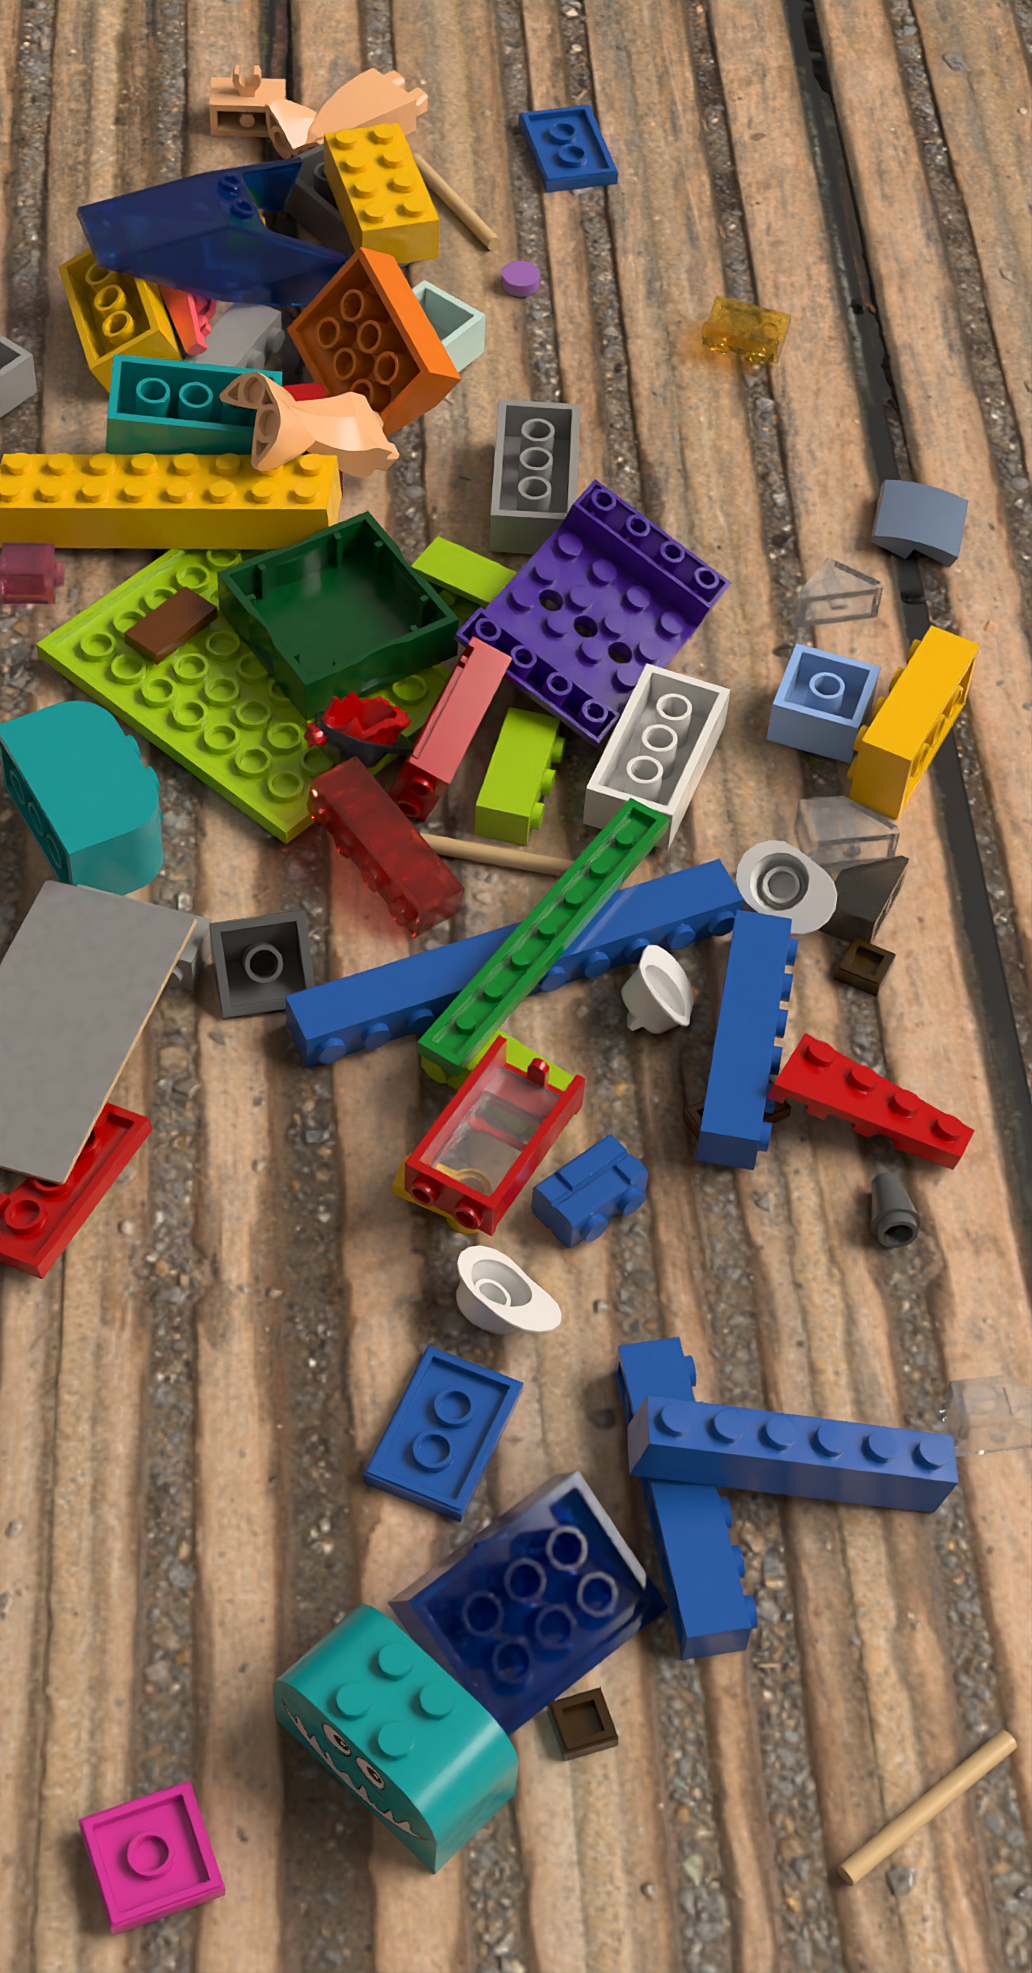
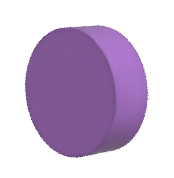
[501,261,540,297]

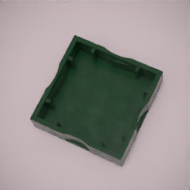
[217,511,459,722]

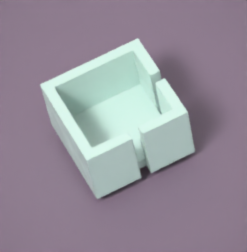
[412,280,486,372]

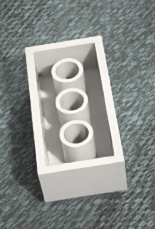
[583,664,731,850]

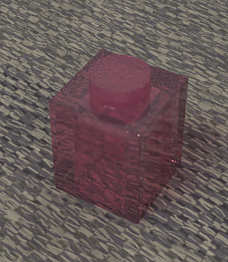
[0,542,65,604]

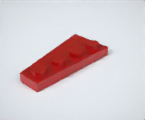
[766,1033,975,1170]
[0,1102,152,1279]

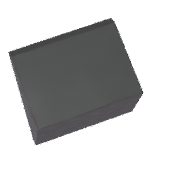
[209,909,315,1018]

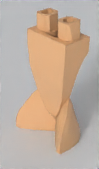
[265,68,428,161]
[219,372,399,479]

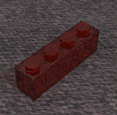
[307,755,465,938]

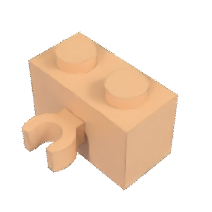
[209,65,286,137]

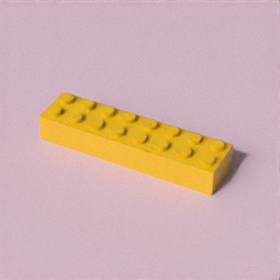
[0,453,342,549]

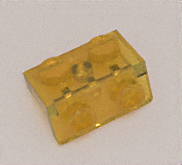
[701,296,791,364]

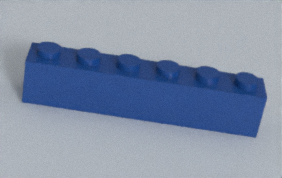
[695,910,798,1170]
[614,1337,758,1660]
[627,1395,959,1513]

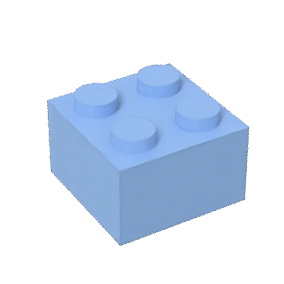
[766,643,881,764]

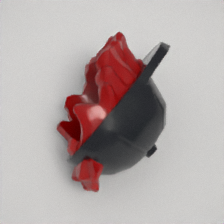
[303,692,414,770]

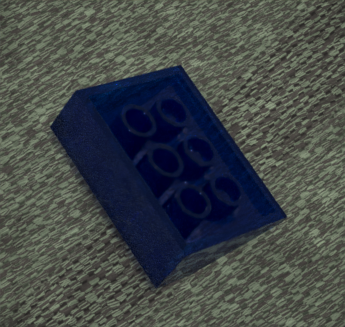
[388,1471,669,1737]

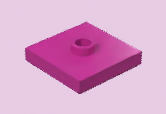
[78,1780,226,1936]

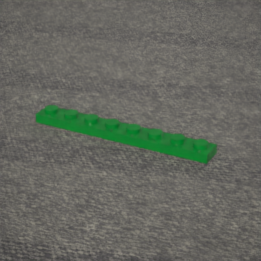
[417,797,669,1077]

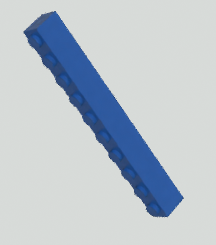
[285,859,744,1068]

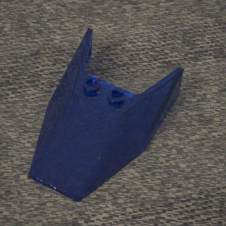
[76,157,350,308]

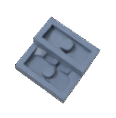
[870,480,969,567]

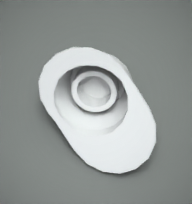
[736,840,837,935]
[621,945,694,1034]
[456,1246,562,1335]

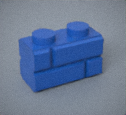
[531,1134,648,1249]

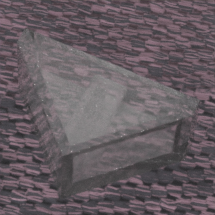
[794,557,883,628]

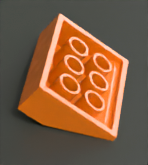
[287,247,462,437]

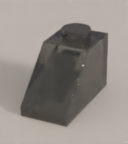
[818,855,909,944]

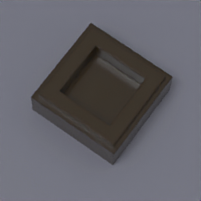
[834,937,896,997]
[546,1687,619,1762]

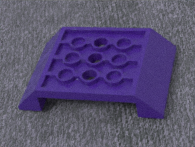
[453,479,731,747]

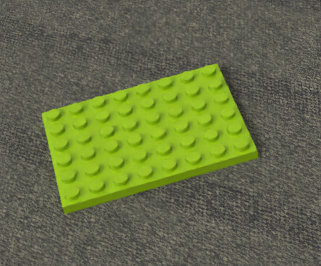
[36,549,451,844]

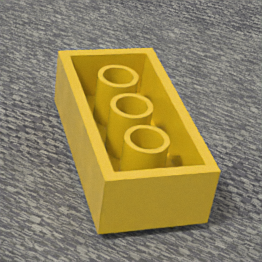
[324,123,440,264]
[58,227,183,394]
[847,625,980,820]

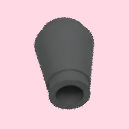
[871,1172,921,1248]

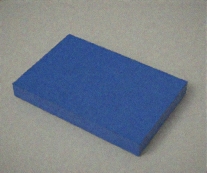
[518,105,619,193]
[363,1345,524,1522]

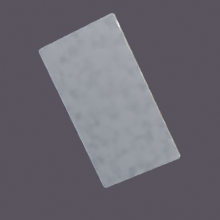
[0,880,197,1185]

